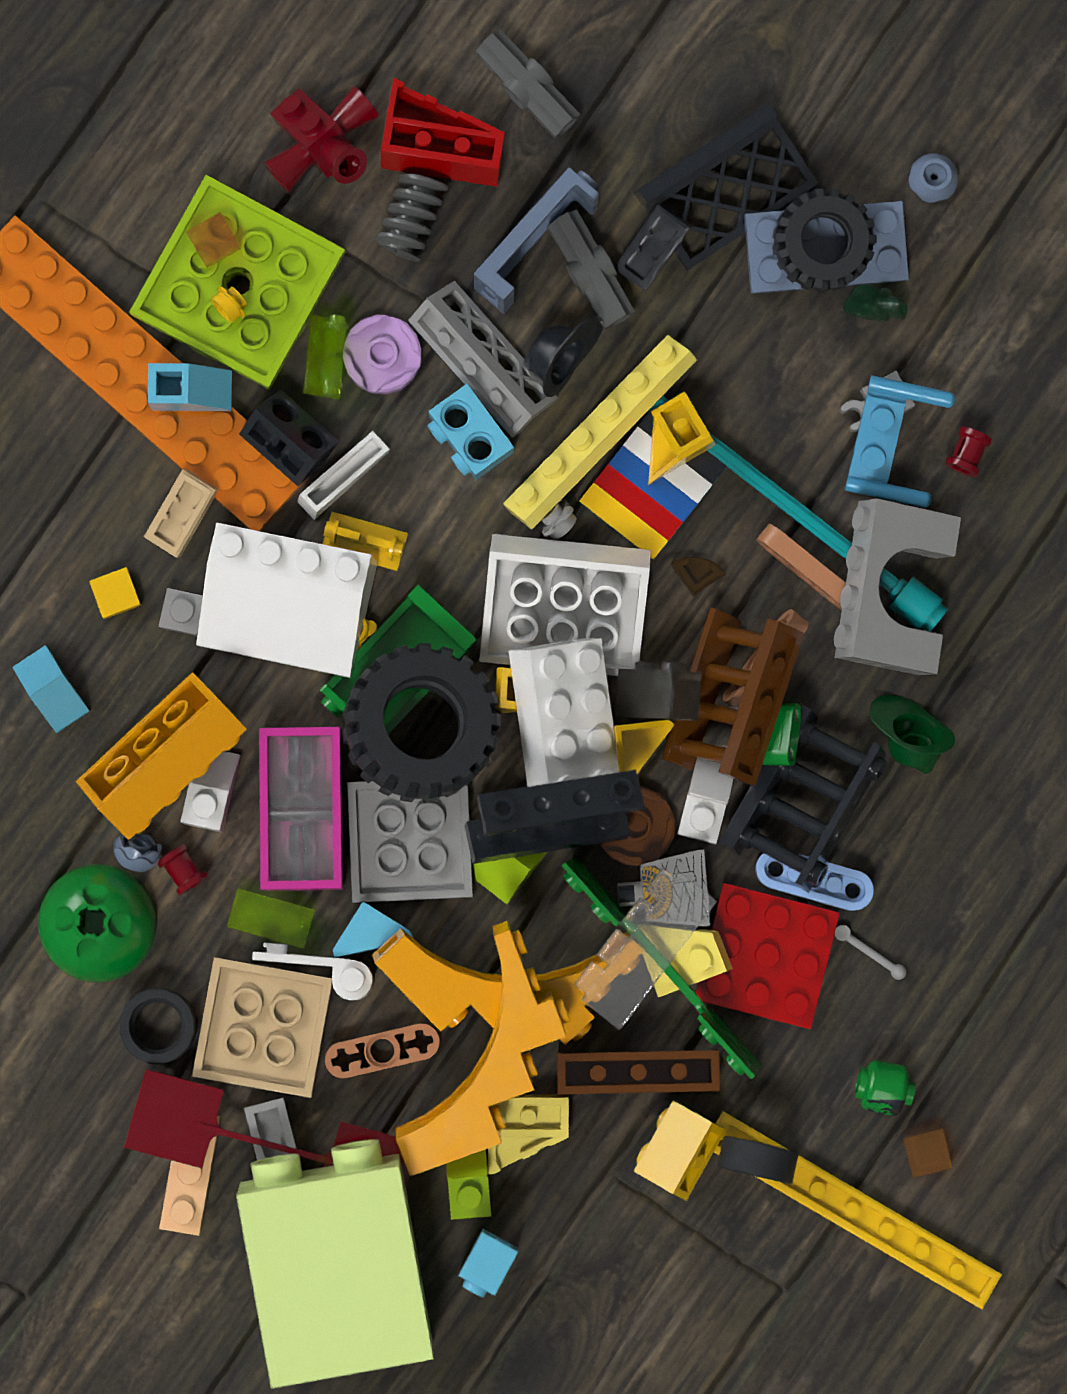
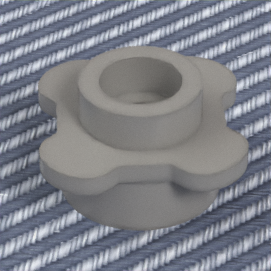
[538,500,577,539]

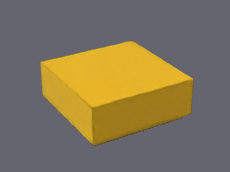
[89,567,141,619]

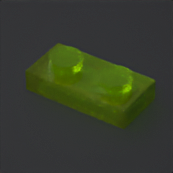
[227,888,315,949]

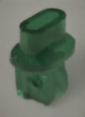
[842,285,908,321]

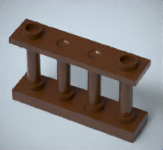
[662,607,804,786]

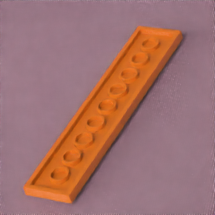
[0,216,308,532]

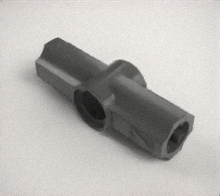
[475,29,580,139]
[547,210,635,330]

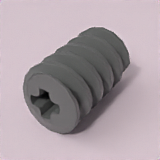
[376,173,448,262]

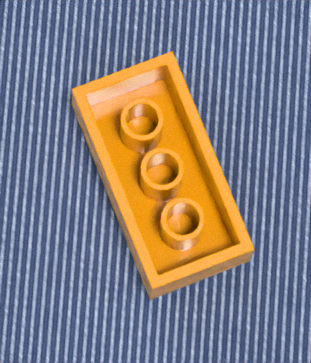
[76,672,247,840]

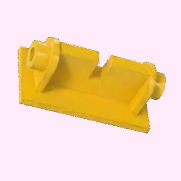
[323,512,408,571]

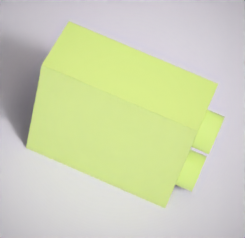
[237,1139,433,1388]

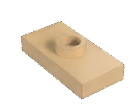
[144,469,219,558]

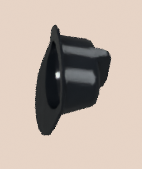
[524,315,604,397]

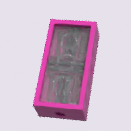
[259,727,344,891]

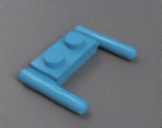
[845,375,955,508]

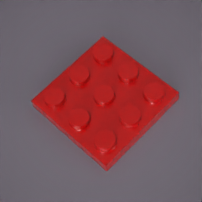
[695,883,840,1029]

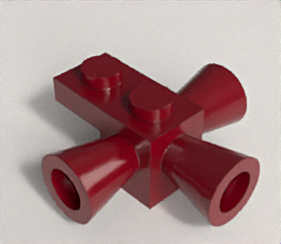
[263,86,379,193]

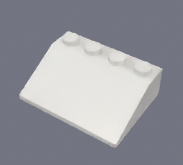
[196,523,377,678]
[479,534,651,678]

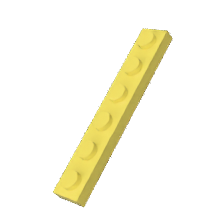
[503,335,697,530]

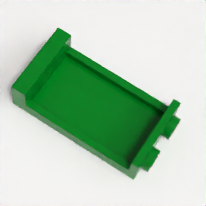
[320,585,476,735]

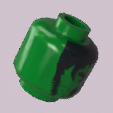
[854,1060,916,1116]

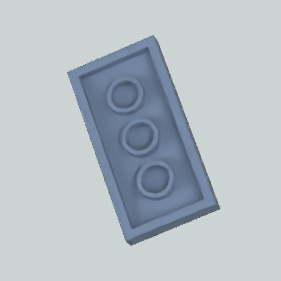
[744,201,909,294]

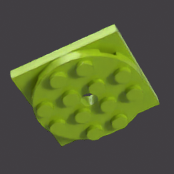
[129,175,346,390]

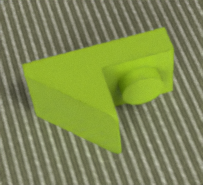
[446,1149,491,1220]

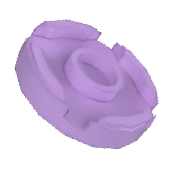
[343,315,422,394]

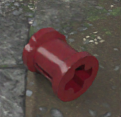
[945,426,992,477]
[157,843,208,896]

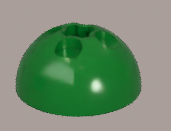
[38,864,157,983]

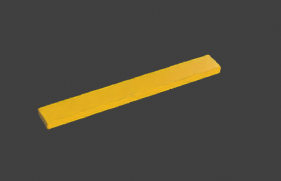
[714,1111,1002,1309]

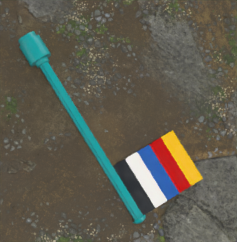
[579,395,948,632]

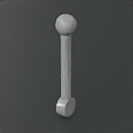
[835,925,907,980]

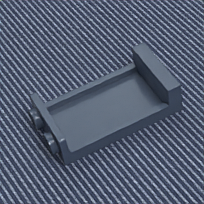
[474,168,599,314]

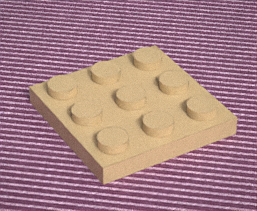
[192,957,332,1098]

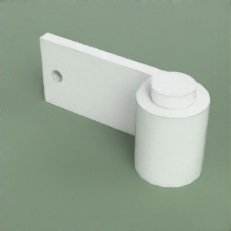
[252,943,374,1001]

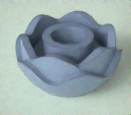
[909,153,958,203]
[113,834,162,872]

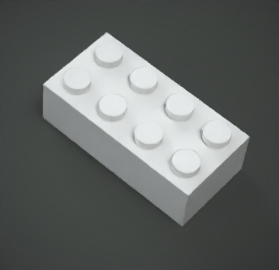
[509,638,619,787]

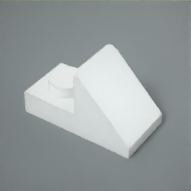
[677,757,733,845]

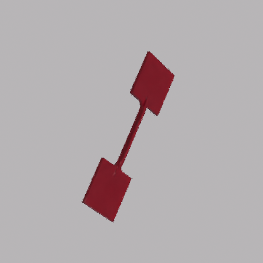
[124,1069,409,1188]

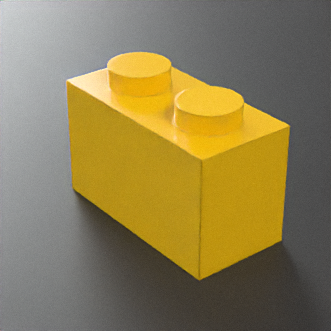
[634,1101,726,1201]

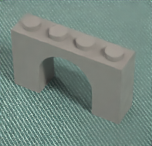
[834,499,961,675]

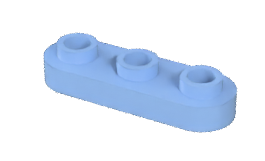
[755,853,874,911]

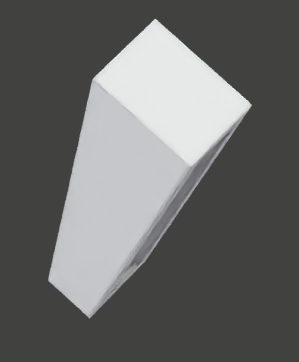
[298,431,389,520]

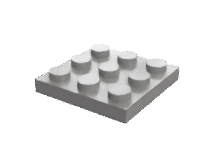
[347,781,473,903]

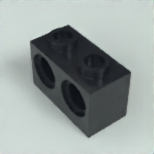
[239,389,339,486]

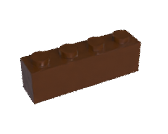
[557,1050,720,1095]

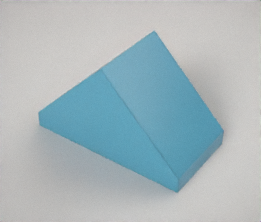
[13,645,90,733]
[333,902,413,958]

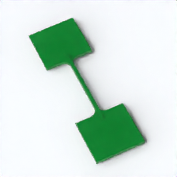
[562,856,762,1079]

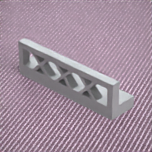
[408,281,558,438]

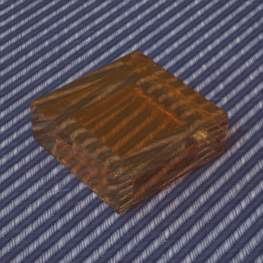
[186,212,241,268]
[903,1129,952,1178]

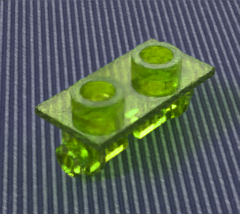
[303,315,349,400]

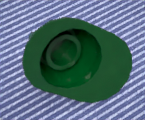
[869,695,955,774]

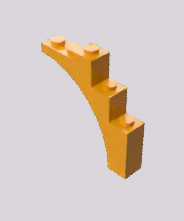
[396,921,570,1176]
[372,928,643,1045]

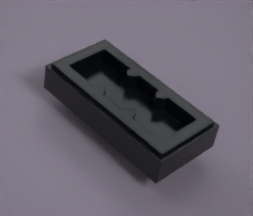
[614,203,692,291]

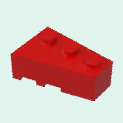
[381,78,505,187]

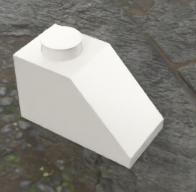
[180,751,241,833]

